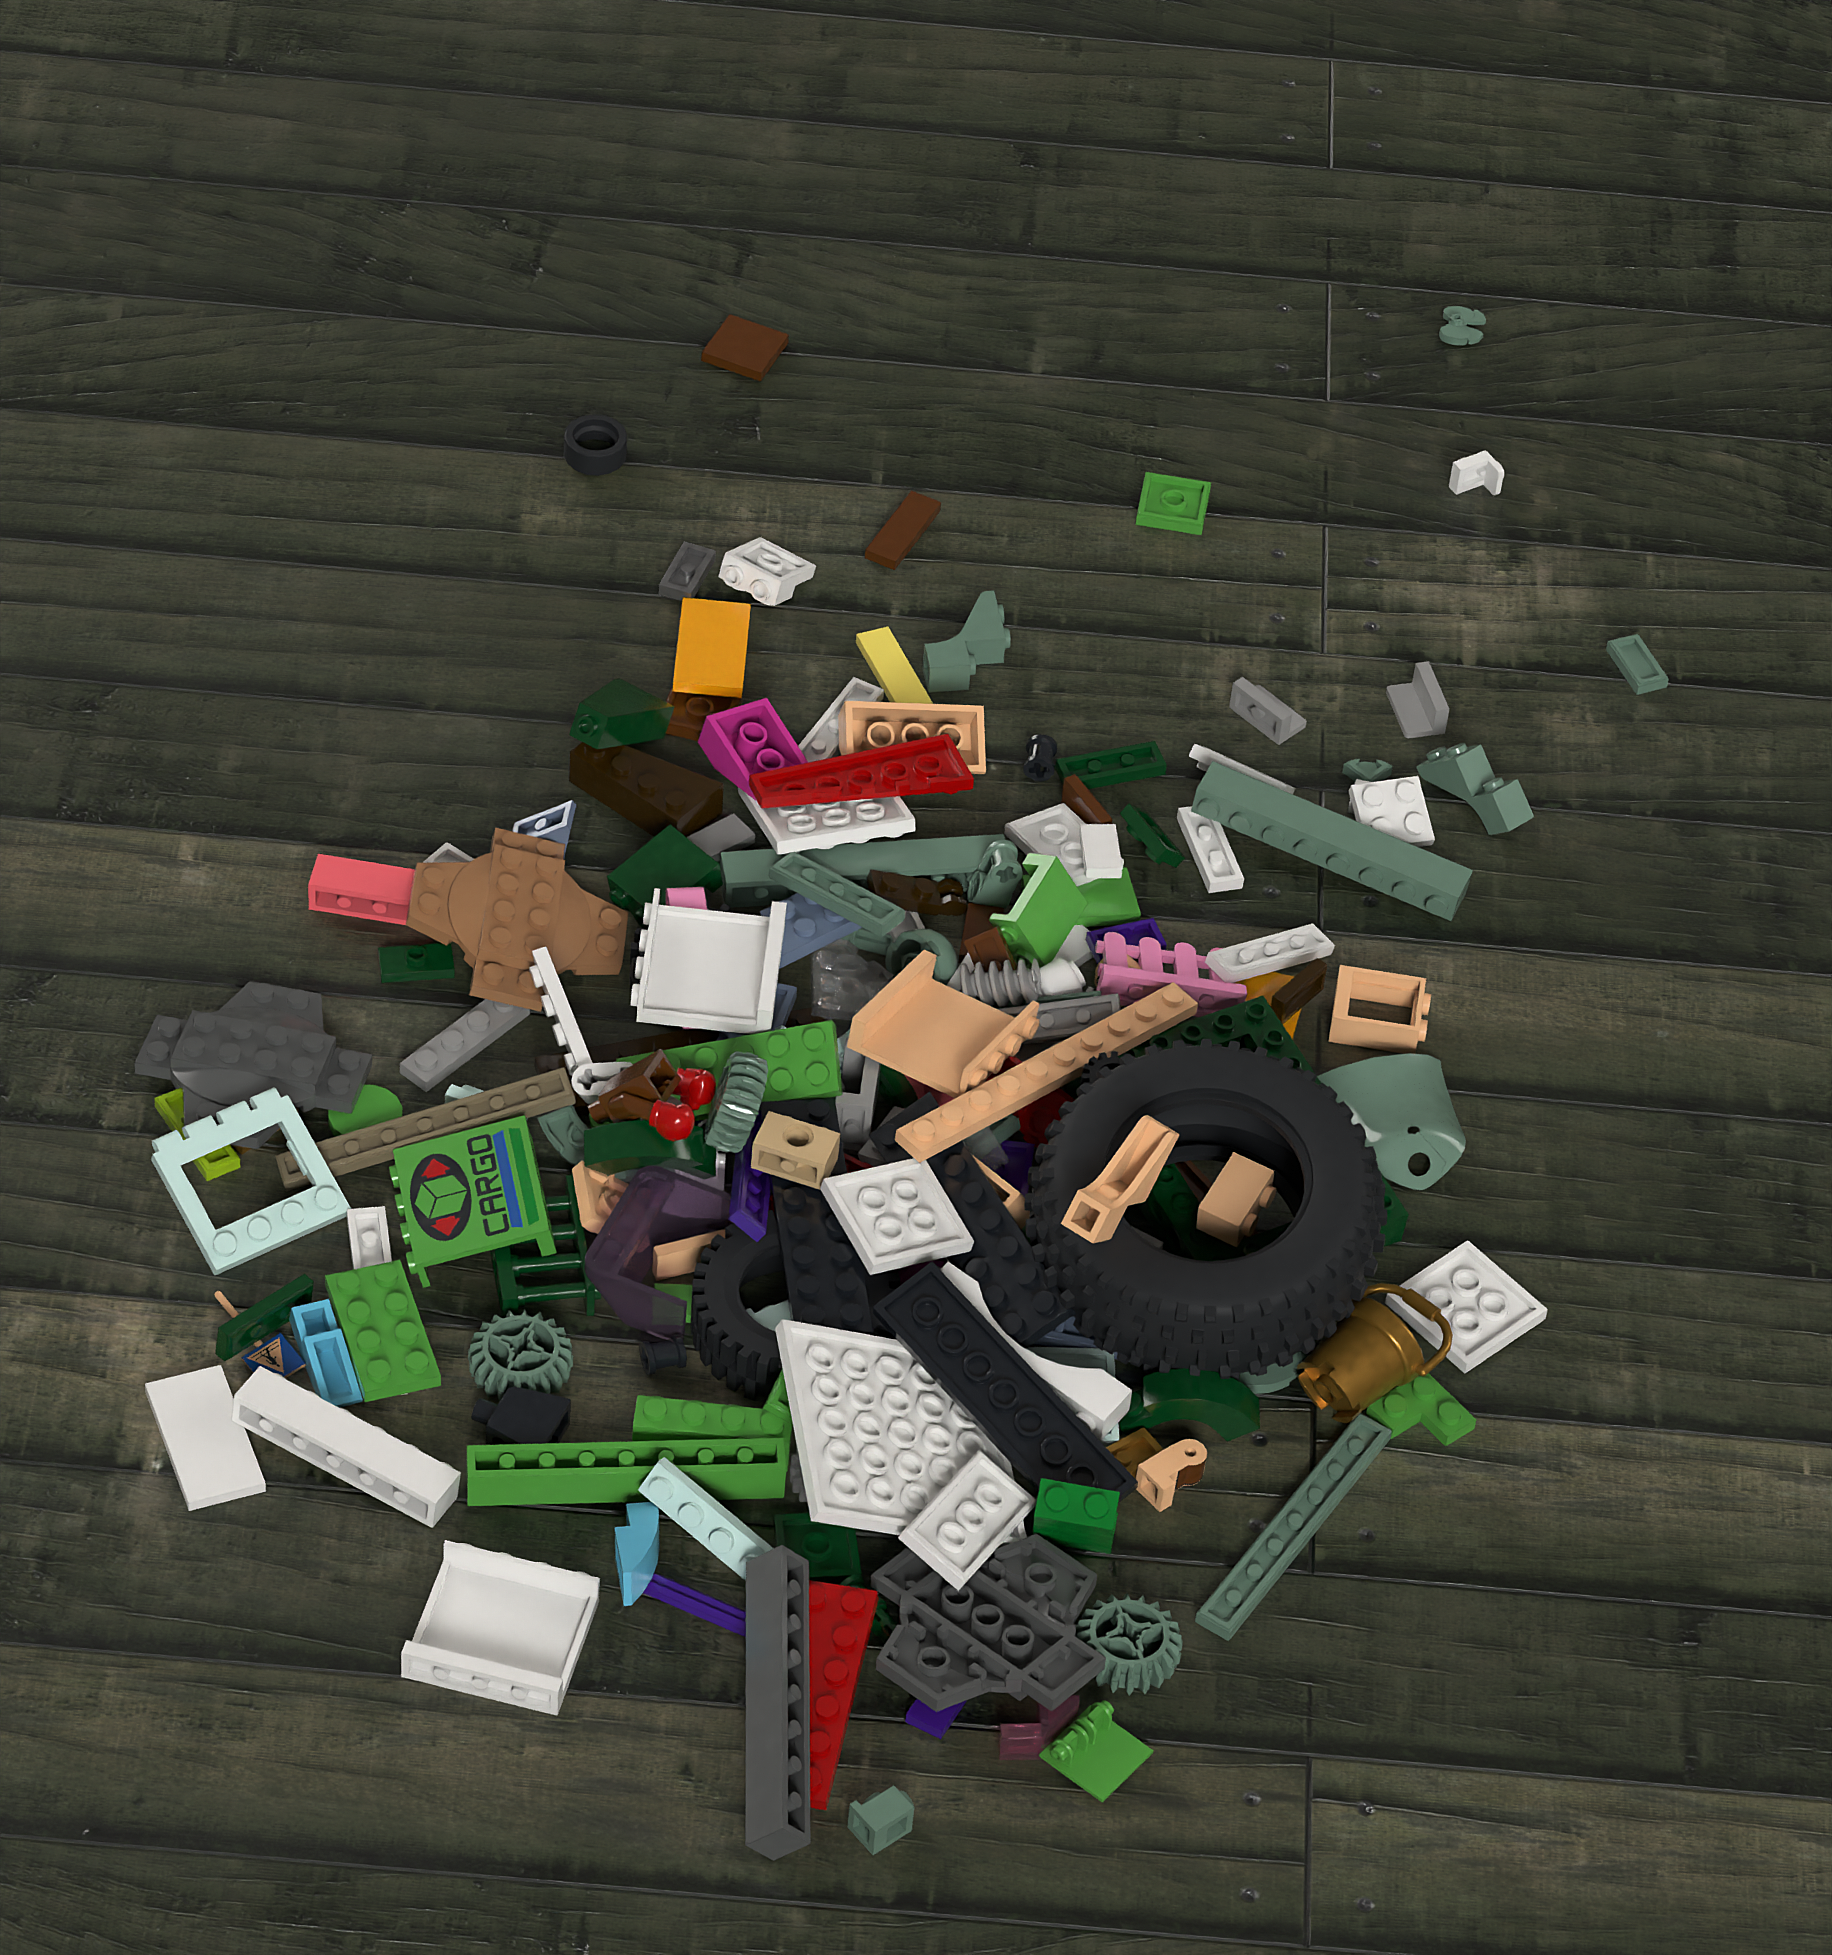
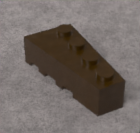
[569,742,724,837]

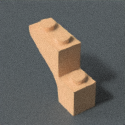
[1061,1115,1180,1243]

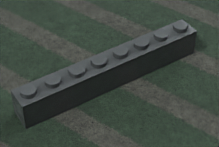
[745,1545,811,1861]

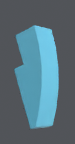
[289,1299,363,1407]
[615,1502,659,1606]

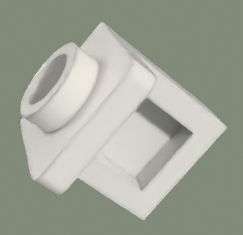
[1449,450,1504,495]

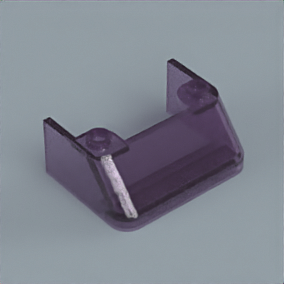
[584,1166,741,1341]

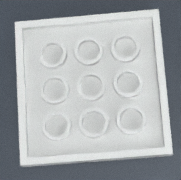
[738,787,915,855]

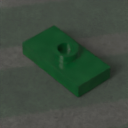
[378,943,455,983]

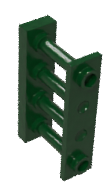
[490,1175,601,1318]

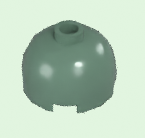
[885,929,958,985]

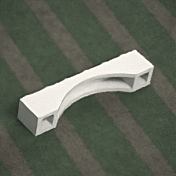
[940,1262,1132,1441]

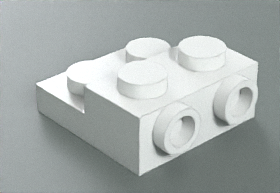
[718,537,816,606]

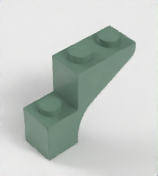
[922,591,1011,693]
[1416,743,1534,835]

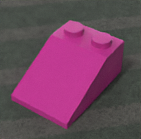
[698,698,808,800]

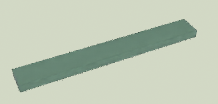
[1195,1413,1392,1641]

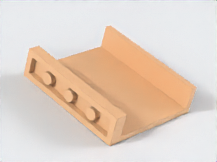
[847,950,1040,1098]

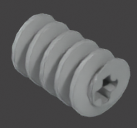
[960,958,1041,1007]

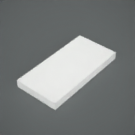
[145,1365,266,1511]
[898,1450,1037,1591]

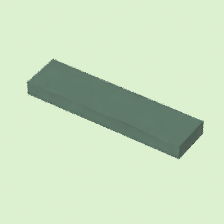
[769,852,905,938]

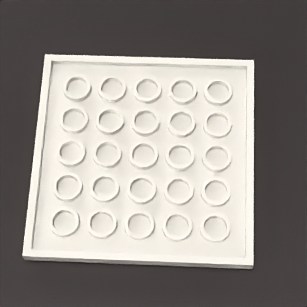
[775,1319,1027,1549]

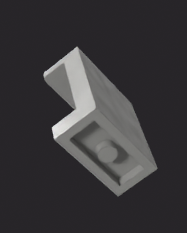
[835,1037,881,1155]

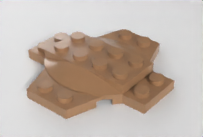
[406,828,629,1012]

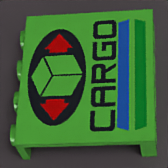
[389,1115,557,1288]

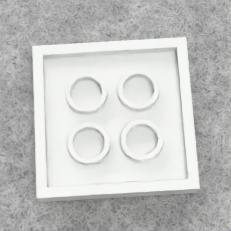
[820,1158,974,1275]
[1385,1240,1548,1373]

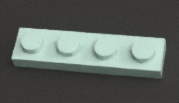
[638,1457,774,1581]

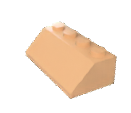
[838,701,986,774]

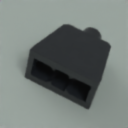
[471,1386,571,1445]

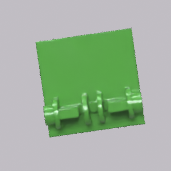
[1039,1700,1154,1803]

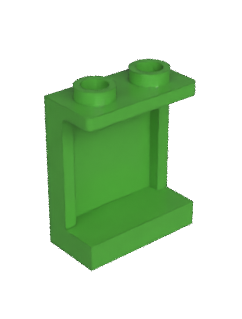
[989,853,1088,968]

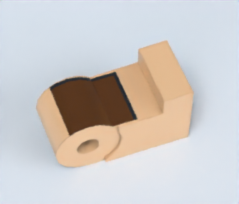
[1136,1439,1207,1512]

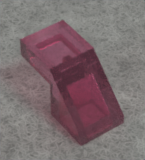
[998,1695,1080,1760]

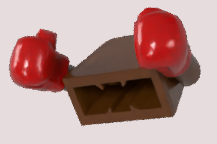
[588,1049,716,1141]

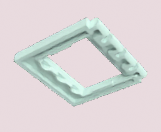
[151,1087,351,1276]

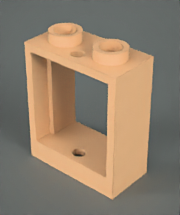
[1328,965,1431,1054]

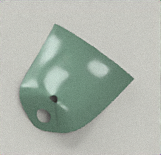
[1317,1053,1466,1190]

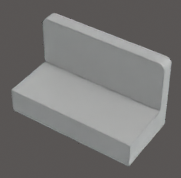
[1386,661,1449,738]
[1229,677,1307,745]

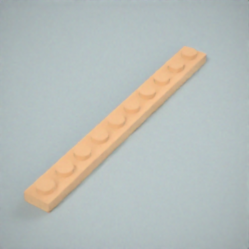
[895,982,1198,1163]

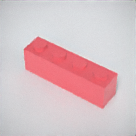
[308,854,415,925]

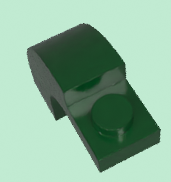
[584,1120,717,1180]
[1119,1368,1260,1442]

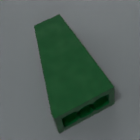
[569,678,675,750]

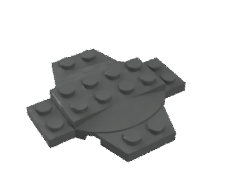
[135,981,372,1150]
[870,1534,1106,1712]

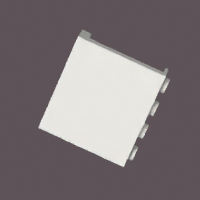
[631,888,787,1034]
[401,1540,600,1716]

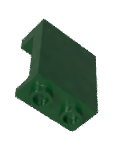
[607,825,723,929]

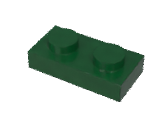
[1120,803,1185,868]

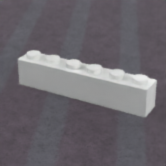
[232,1366,461,1528]

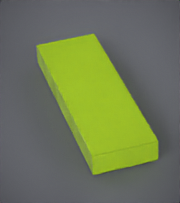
[154,1088,241,1181]

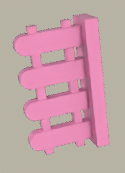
[1095,932,1247,1017]

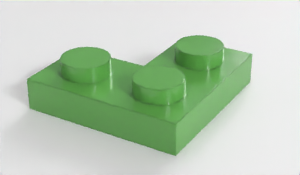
[1366,1373,1476,1446]

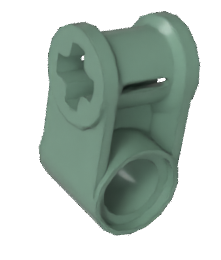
[967,840,1023,910]

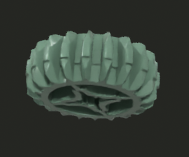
[704,1051,768,1153]
[468,1309,573,1401]
[1075,1593,1183,1696]

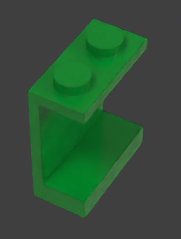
[1033,1478,1120,1554]

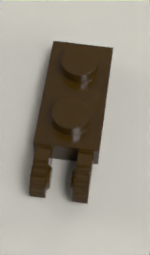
[866,870,968,917]

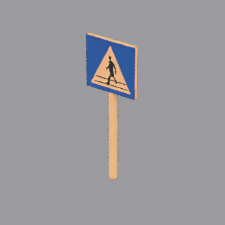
[214,1291,306,1379]

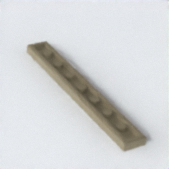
[275,1067,576,1192]

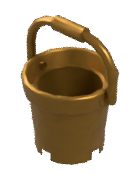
[1297,1283,1453,1423]

